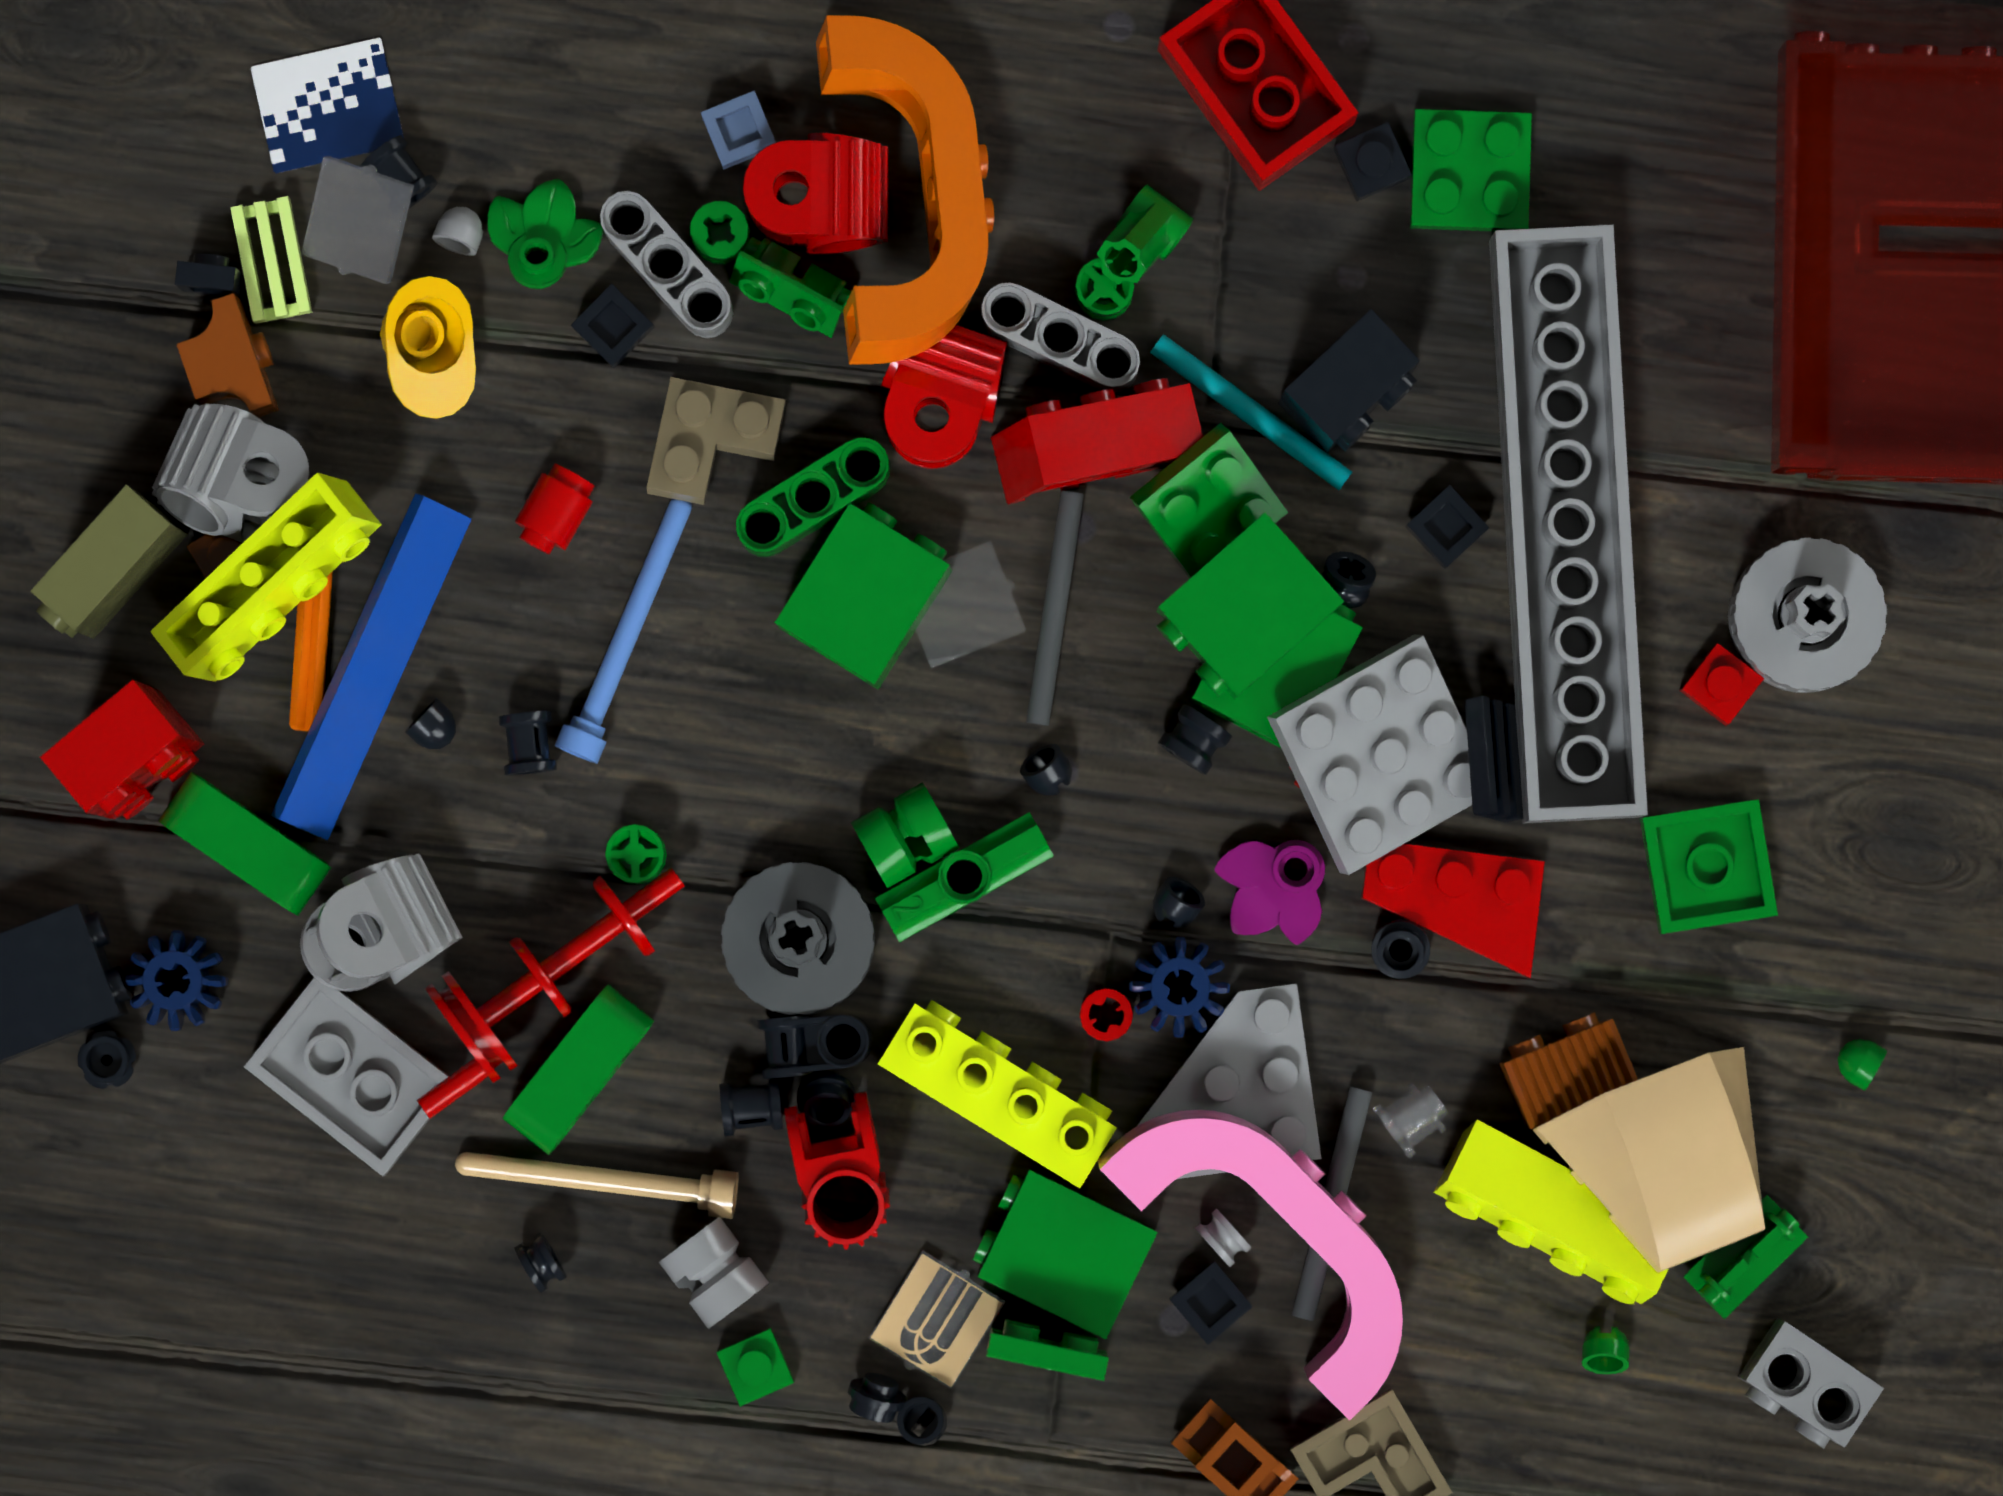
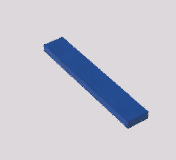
[271,493,472,840]

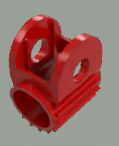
[743,133,888,254]
[881,325,1007,469]
[784,1091,890,1250]

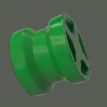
[690,201,750,265]
[1075,258,1134,321]
[605,824,667,884]

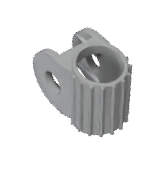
[152,403,309,543]
[300,854,463,992]

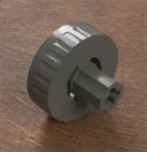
[721,862,875,1015]

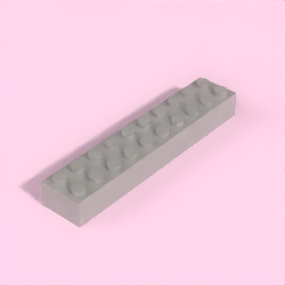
[1489,225,1648,824]

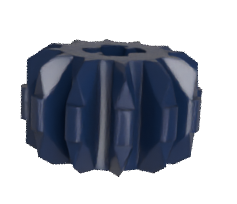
[125,930,228,1031]
[1129,937,1230,1038]

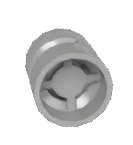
[659,1217,769,1329]

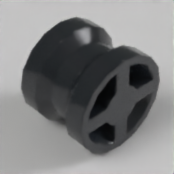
[1158,704,1232,776]

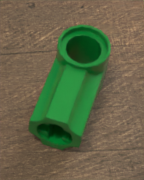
[1096,184,1194,284]

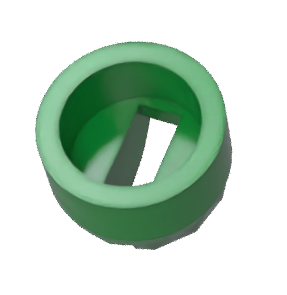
[1838,1039,1887,1091]
[1582,1326,1630,1374]

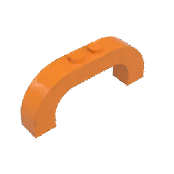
[816,15,994,365]

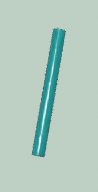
[1150,334,1352,491]

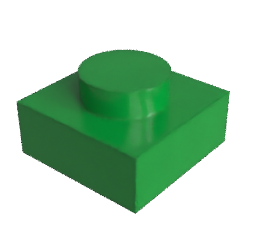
[716,1328,795,1407]

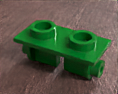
[729,236,852,338]
[1683,1194,1808,1319]

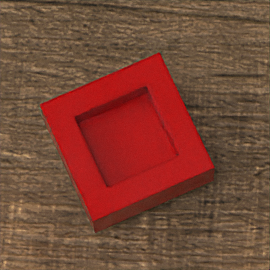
[1679,643,1764,726]

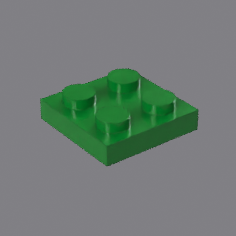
[1410,109,1532,231]
[1129,423,1288,579]
[1640,799,1778,935]
[986,1319,1109,1381]

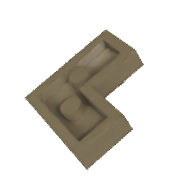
[647,377,786,505]
[1289,1389,1453,1496]

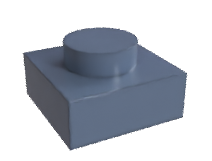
[700,90,776,170]

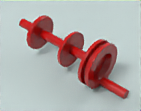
[417,868,685,1119]

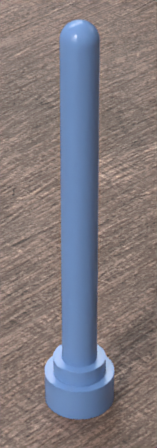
[554,499,692,764]

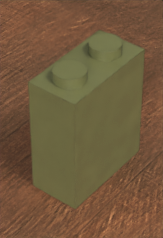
[30,484,188,639]

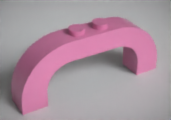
[1097,1110,1403,1421]

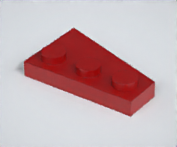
[1361,844,1545,978]

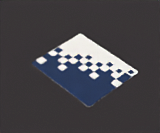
[251,38,404,173]

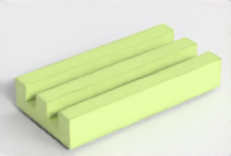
[230,196,313,324]

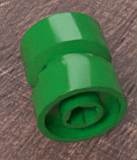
[850,782,959,889]

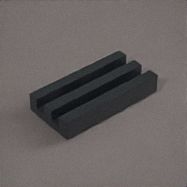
[1465,696,1524,823]

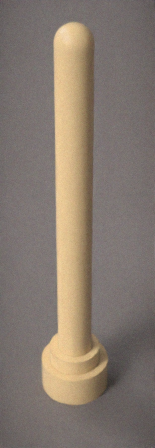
[455,1152,739,1219]

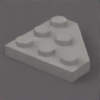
[1138,984,1322,1179]

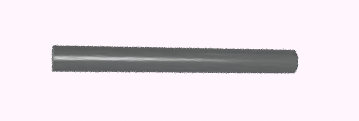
[1026,491,1084,726]
[1292,1087,1373,1321]

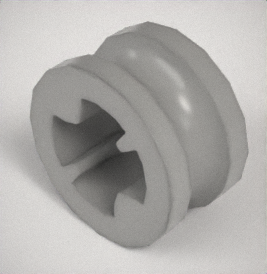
[1195,1208,1252,1267]

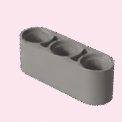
[600,191,734,338]
[981,282,1140,393]

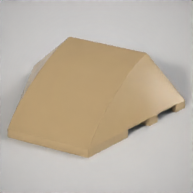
[1533,1047,1765,1273]

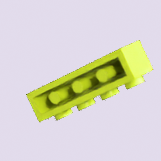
[150,472,382,682]
[878,1000,1117,1188]
[1433,1119,1668,1304]

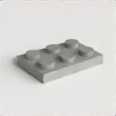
[244,977,449,1176]

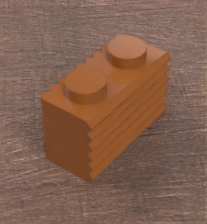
[1499,1012,1638,1129]

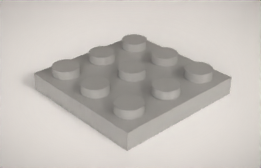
[1267,634,1472,875]

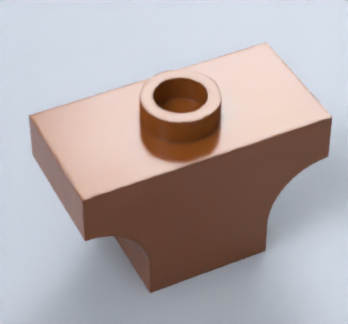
[176,293,279,418]
[1170,1398,1299,1496]

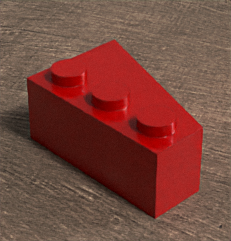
[991,378,1203,505]

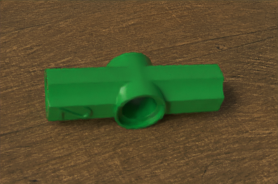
[875,812,1054,943]

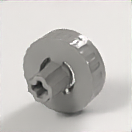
[1728,538,1887,693]

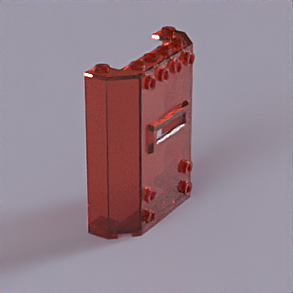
[1771,31,2003,485]

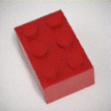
[1157,0,1359,191]
[40,680,205,820]

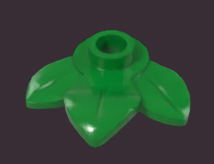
[488,179,603,289]

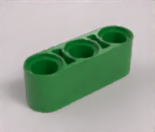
[736,438,890,557]
[158,772,332,916]
[502,984,655,1155]

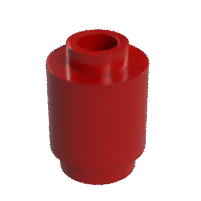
[514,463,595,555]

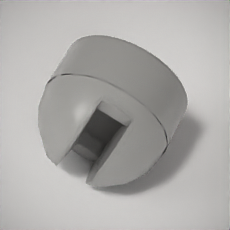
[432,207,483,256]

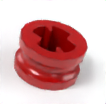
[1080,988,1133,1041]

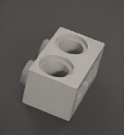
[1738,1318,1884,1449]

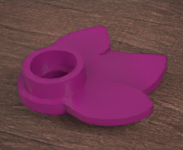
[1214,840,1325,945]

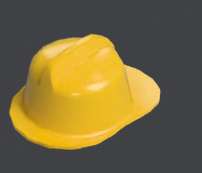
[380,276,476,419]

